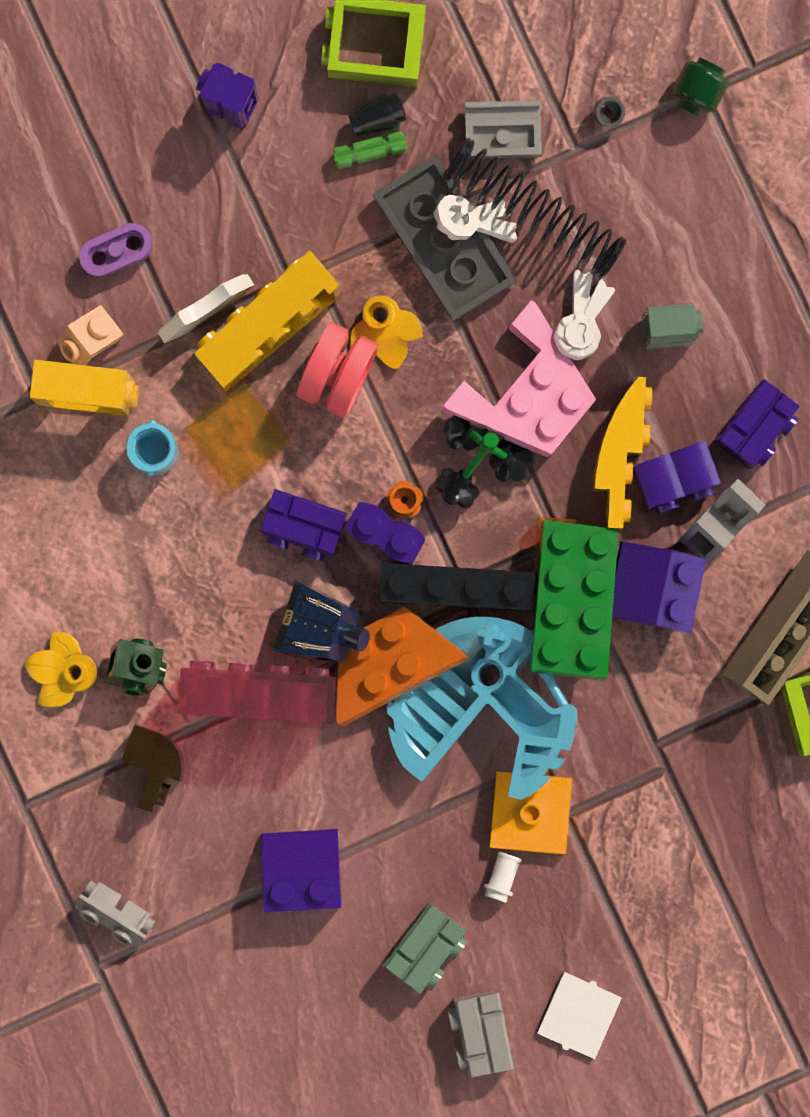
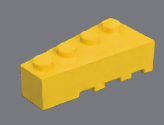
[194,250,341,392]

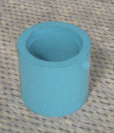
[126,420,179,476]

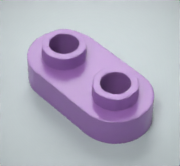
[79,223,153,278]

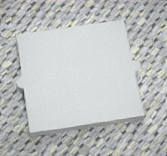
[537,972,622,1059]

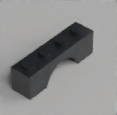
[380,563,535,612]

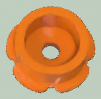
[386,481,423,518]

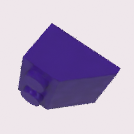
[612,541,707,633]
[262,829,342,913]

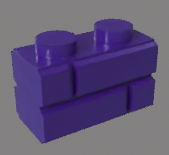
[196,62,259,129]
[715,379,800,469]
[260,489,347,562]

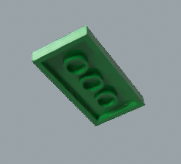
[529,520,619,681]

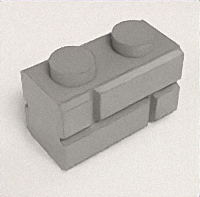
[448,990,514,1078]

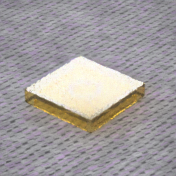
[185,383,291,489]

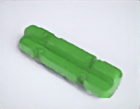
[333,131,407,169]

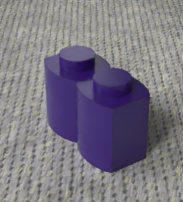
[633,441,721,515]
[346,502,425,565]

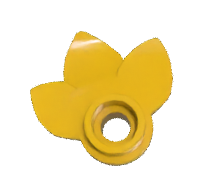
[350,295,423,369]
[24,632,97,707]

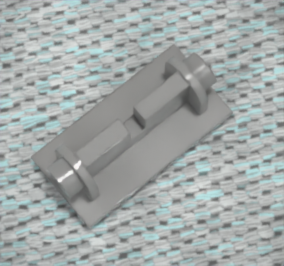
[75,881,155,948]

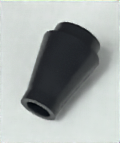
[349,92,407,137]

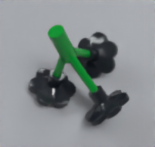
[434,415,535,509]

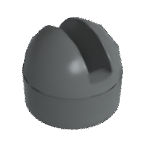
[593,96,625,127]

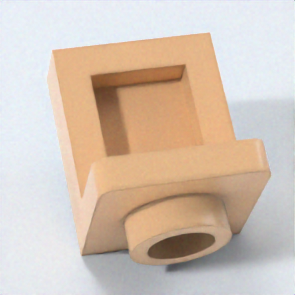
[57,305,124,366]

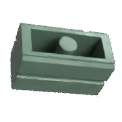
[383,902,468,993]

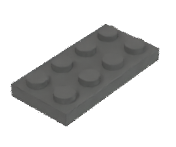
[373,154,517,323]

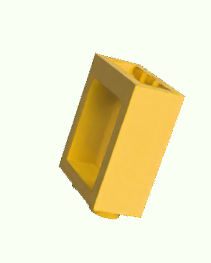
[30,359,139,417]

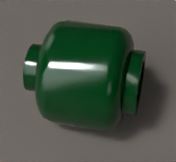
[672,57,729,116]

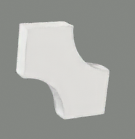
[158,274,254,343]

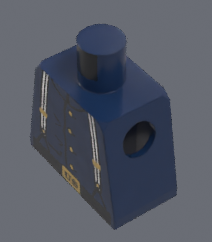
[273,582,370,663]

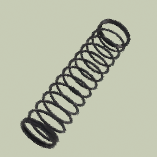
[443,138,627,280]

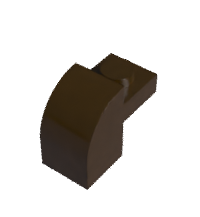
[122,724,184,812]

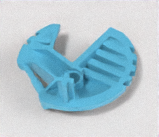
[387,617,577,800]

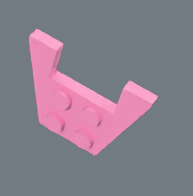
[440,300,596,458]

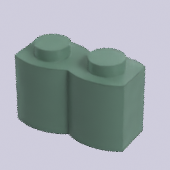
[642,303,703,350]

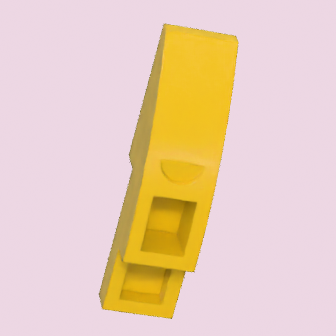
[592,377,652,531]

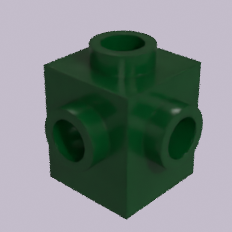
[104,638,167,696]

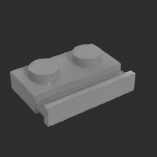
[465,100,542,159]

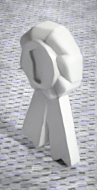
[433,195,518,243]
[553,270,615,360]

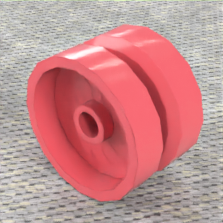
[296,321,379,420]

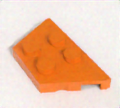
[336,606,469,726]

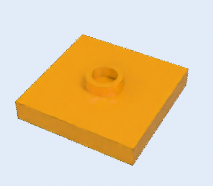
[489,771,572,854]

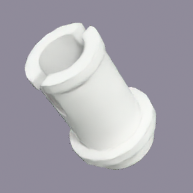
[484,851,521,903]

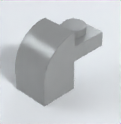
[679,479,765,565]

